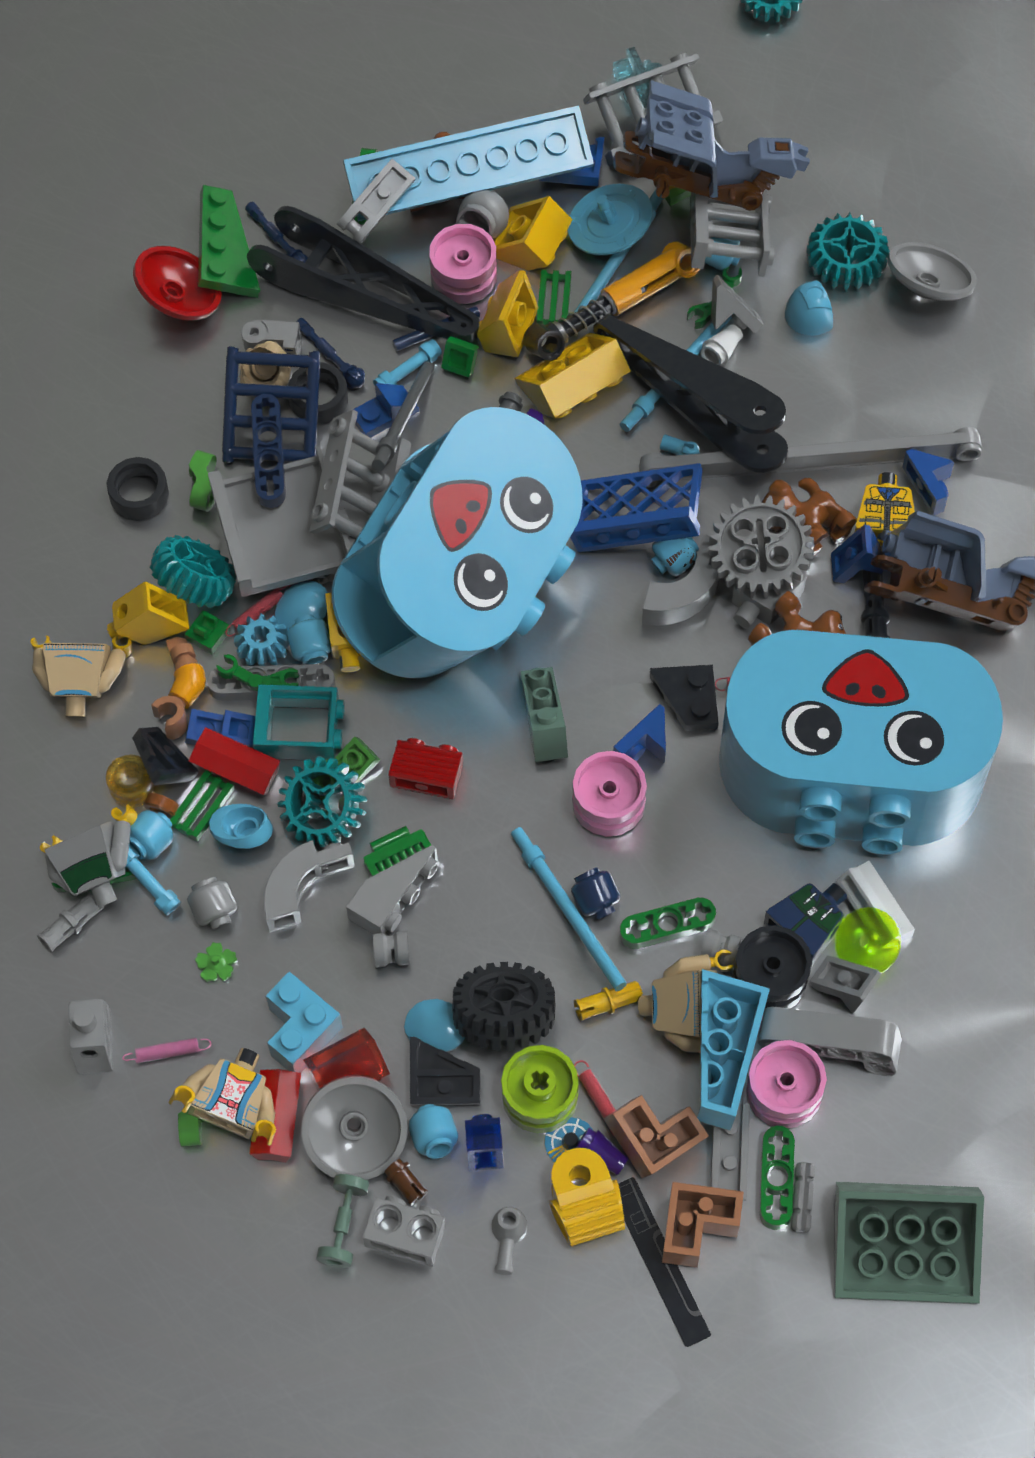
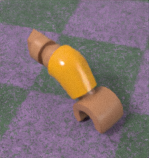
[151,637,206,740]

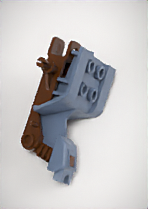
[614,80,810,211]
[864,510,1035,631]

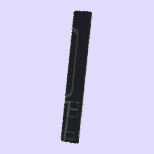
[618,1177,711,1347]

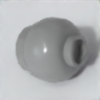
[456,190,509,239]

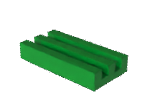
[536,270,572,325]
[170,770,235,842]

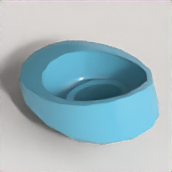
[275,580,328,635]
[209,804,273,849]
[404,999,465,1052]

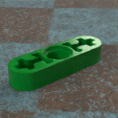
[620,897,716,949]
[759,1126,795,1230]

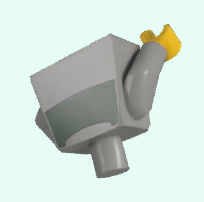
[40,804,137,908]

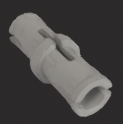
[37,892,104,952]

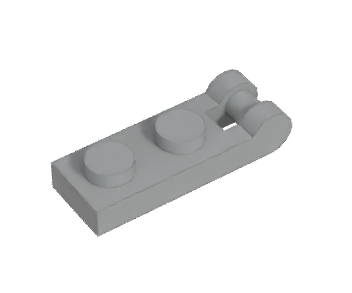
[337,158,415,244]

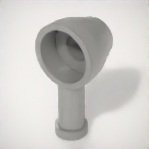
[492,1207,527,1275]

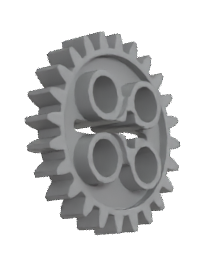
[709,495,814,598]

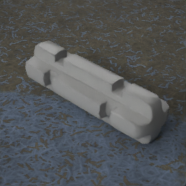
[791,1162,815,1233]

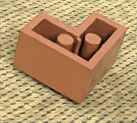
[603,1095,709,1178]
[662,1182,744,1268]

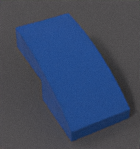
[185,709,255,748]

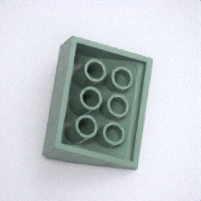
[835,1182,984,1303]

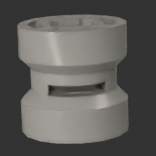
[701,928,742,970]
[373,931,410,967]

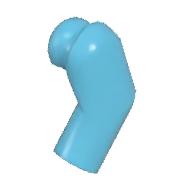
[660,434,700,456]

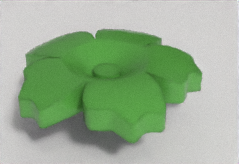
[195,942,237,982]

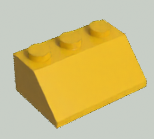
[514,333,631,419]

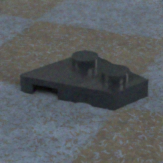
[650,664,719,731]
[132,727,199,785]
[410,1037,480,1106]

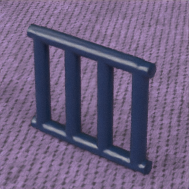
[222,346,320,463]

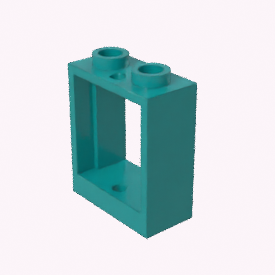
[253,685,345,760]

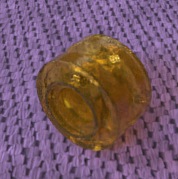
[106,755,156,808]

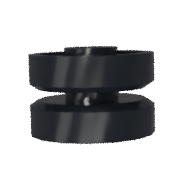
[732,925,812,1009]

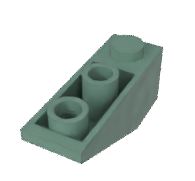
[520,667,568,762]

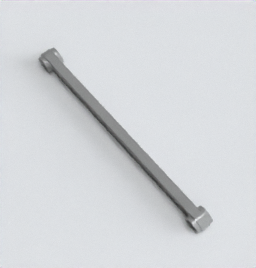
[639,427,982,487]

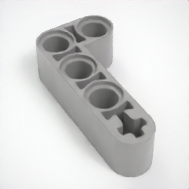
[758,1007,902,1076]

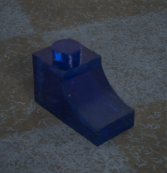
[465,1114,504,1171]

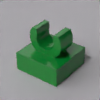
[441,336,479,378]
[185,610,231,655]

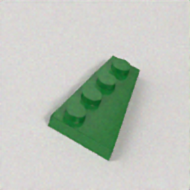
[198,185,261,298]

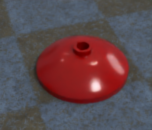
[133,246,222,320]

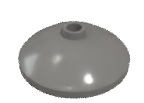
[888,242,977,301]
[301,1076,408,1180]

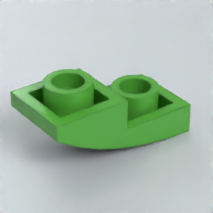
[313,736,380,801]

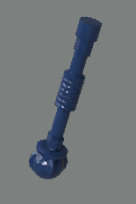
[245,201,308,263]
[296,318,365,389]

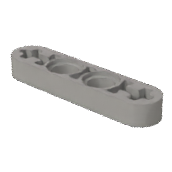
[207,664,335,700]

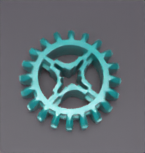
[806,212,890,291]
[149,535,236,608]
[277,756,368,847]

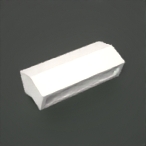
[836,861,915,950]

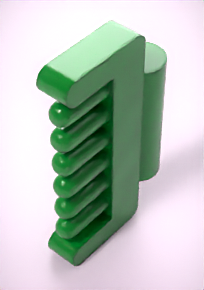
[363,826,431,877]

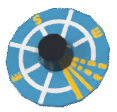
[545,1117,593,1162]

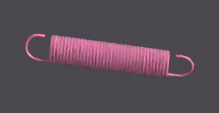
[122,1038,211,1064]

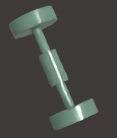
[316,1174,369,1268]

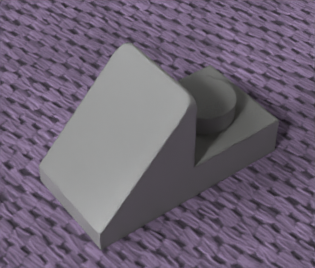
[711,275,764,333]
[809,955,881,1013]

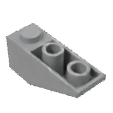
[346,845,439,935]

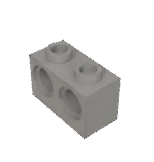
[363,1196,445,1266]

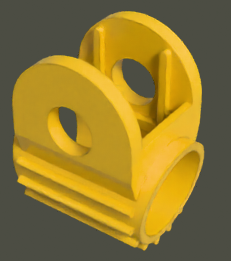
[549,1148,625,1246]

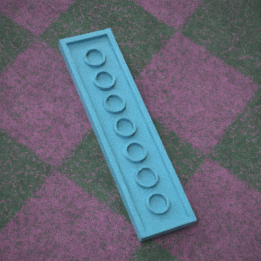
[343,105,594,221]

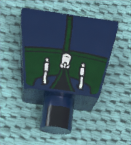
[764,883,847,965]

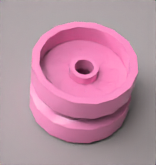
[429,224,497,304]
[572,751,647,837]
[746,1040,827,1128]

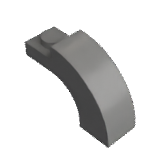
[642,534,720,625]
[264,840,355,932]

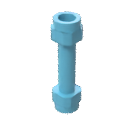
[373,339,442,386]
[125,845,181,916]

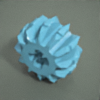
[234,613,289,666]

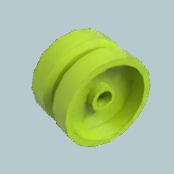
[501,1045,579,1134]

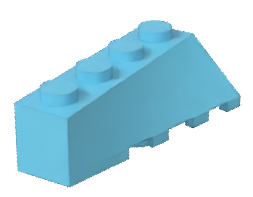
[697,969,770,1130]

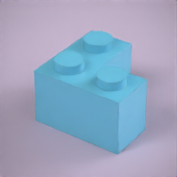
[266,971,343,1073]

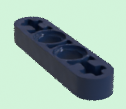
[251,394,286,508]

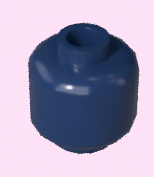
[571,867,621,920]

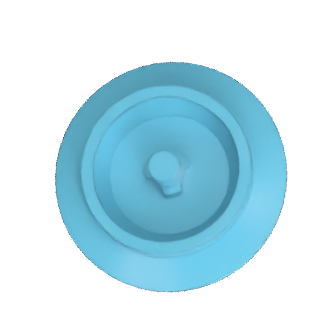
[568,184,653,255]

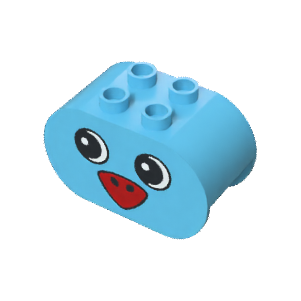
[332,407,582,678]
[719,630,1003,855]

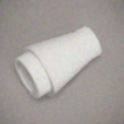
[701,324,743,366]

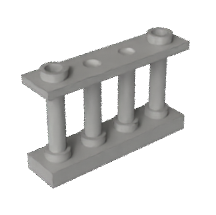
[583,52,723,167]
[690,189,775,277]
[309,410,411,539]

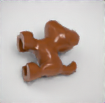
[761,478,857,556]
[748,591,846,646]

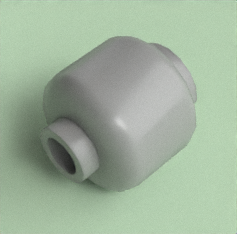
[187,876,238,929]

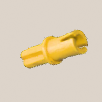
[574,981,643,1021]

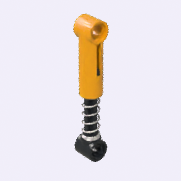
[523,242,700,361]

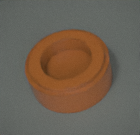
[144,793,179,818]

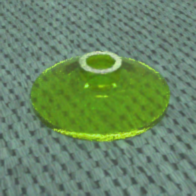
[836,907,901,973]

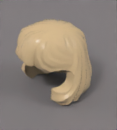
[239,341,291,386]

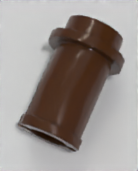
[384,1159,428,1206]

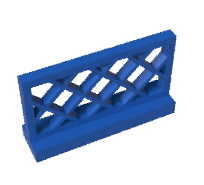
[570,463,703,553]

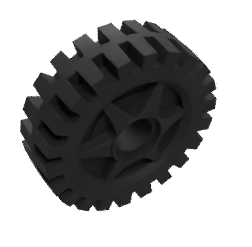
[452,962,556,1051]

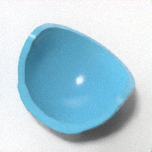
[785,280,833,336]

